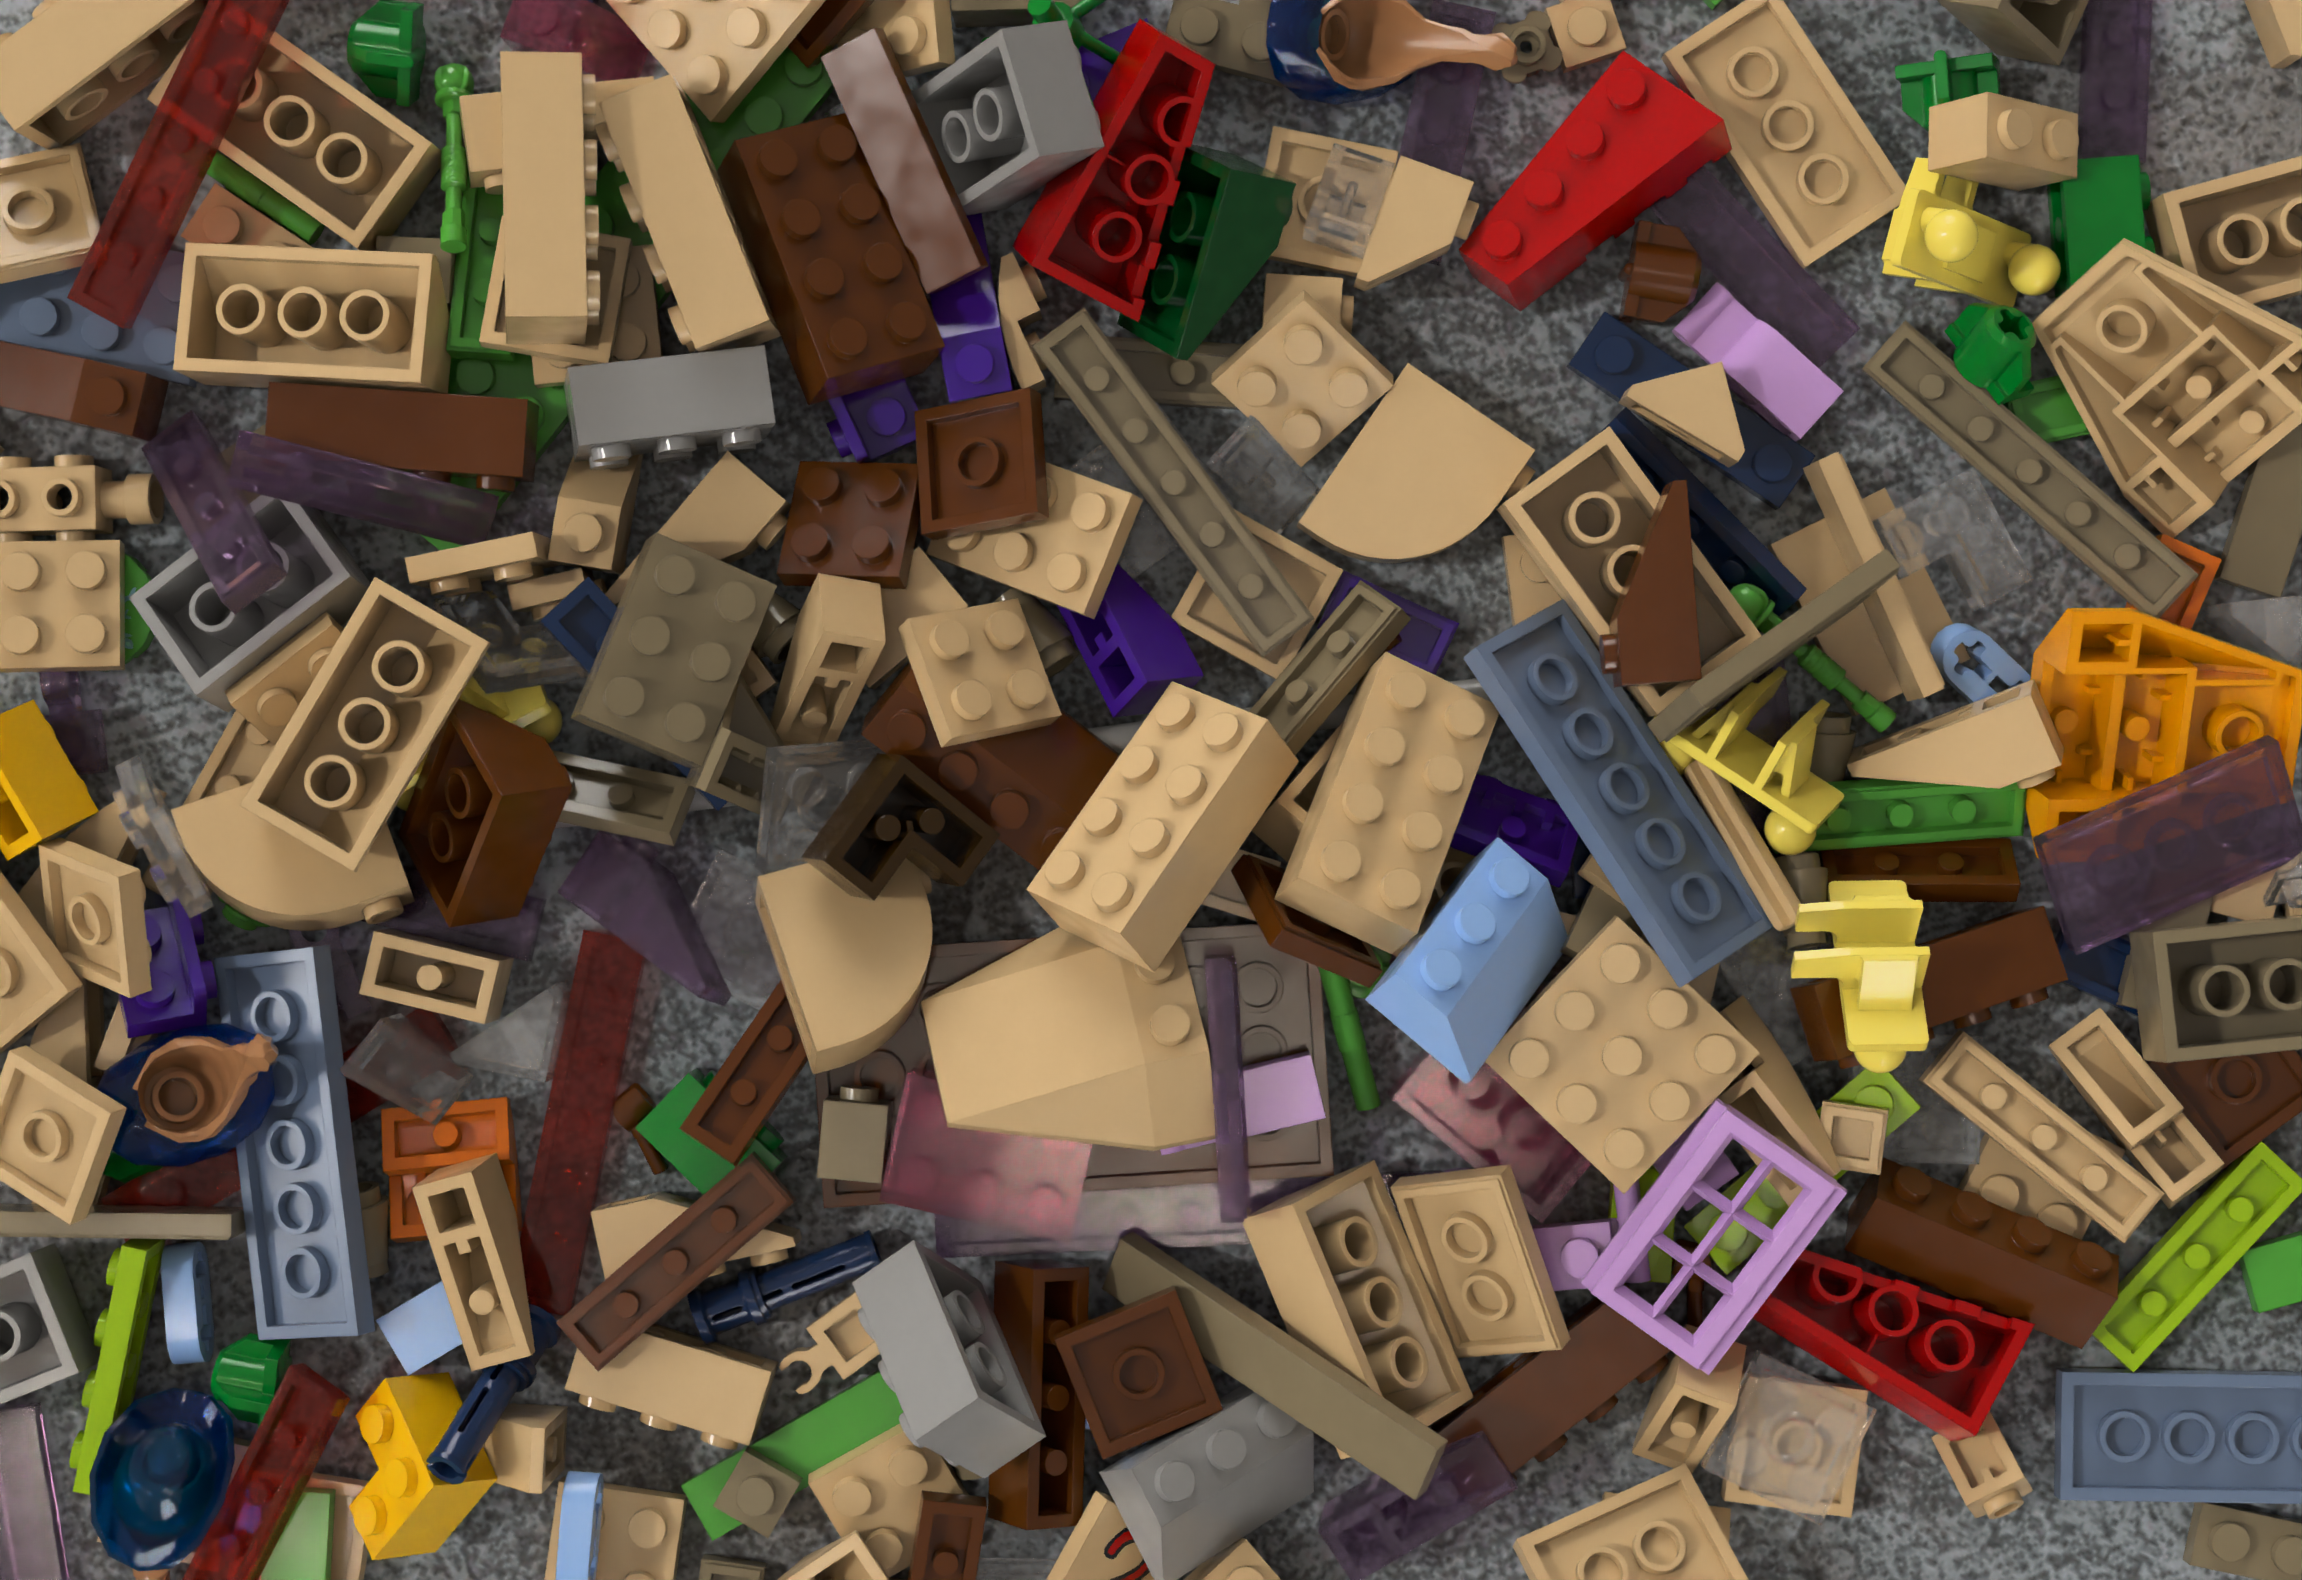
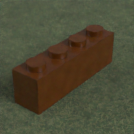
[264,382,539,493]
[1790,906,2068,1069]
[1844,1157,2119,1349]
[988,1258,1089,1530]
[1428,1283,1671,1505]

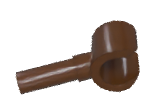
[614,1083,668,1175]
[1671,1239,1711,1328]

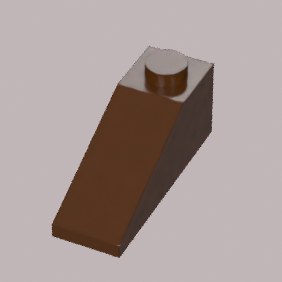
[0,341,169,444]
[1599,480,1702,688]

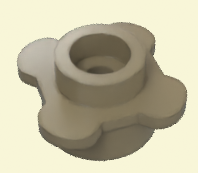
[1490,11,1562,84]

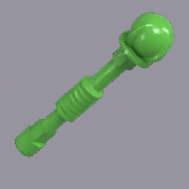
[434,63,474,253]
[1730,583,1897,733]

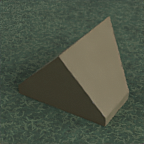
[685,674,803,823]

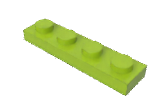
[1684,1068,1921,1275]
[2092,1141,2302,1373]
[69,1239,166,1497]

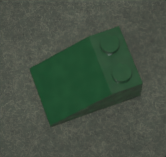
[1117,144,1296,361]

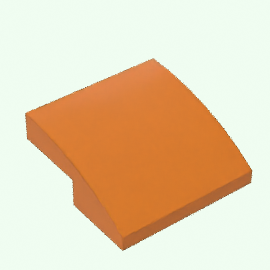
[381,1097,523,1243]

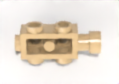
[0,455,164,542]

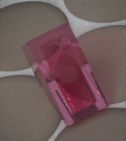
[500,0,649,82]

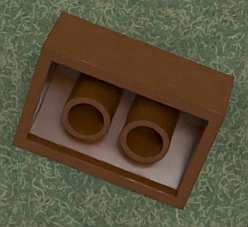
[398,699,572,928]

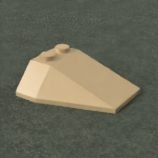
[2032,238,2302,538]
[921,927,1218,1151]

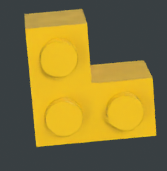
[0,699,99,861]
[349,1372,498,1561]

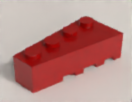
[1012,18,1216,322]
[1458,50,1732,312]
[1753,1249,2035,1441]

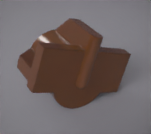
[1618,220,1702,324]

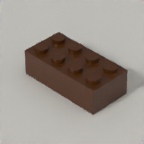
[717,113,945,405]

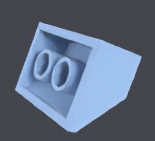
[1365,837,1567,1084]

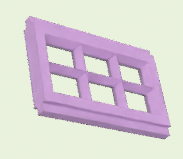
[1580,1098,1847,1375]

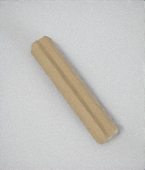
[1684,760,1801,932]

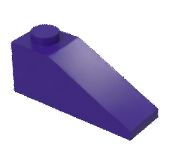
[930,213,1014,404]
[1057,563,1204,718]

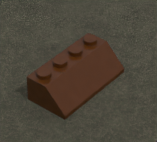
[861,662,1120,870]

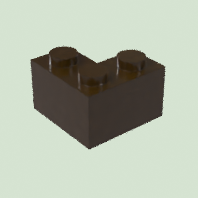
[801,753,1000,901]

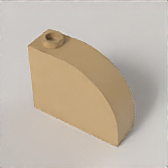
[1296,363,1536,563]
[171,781,415,931]
[755,858,933,1075]

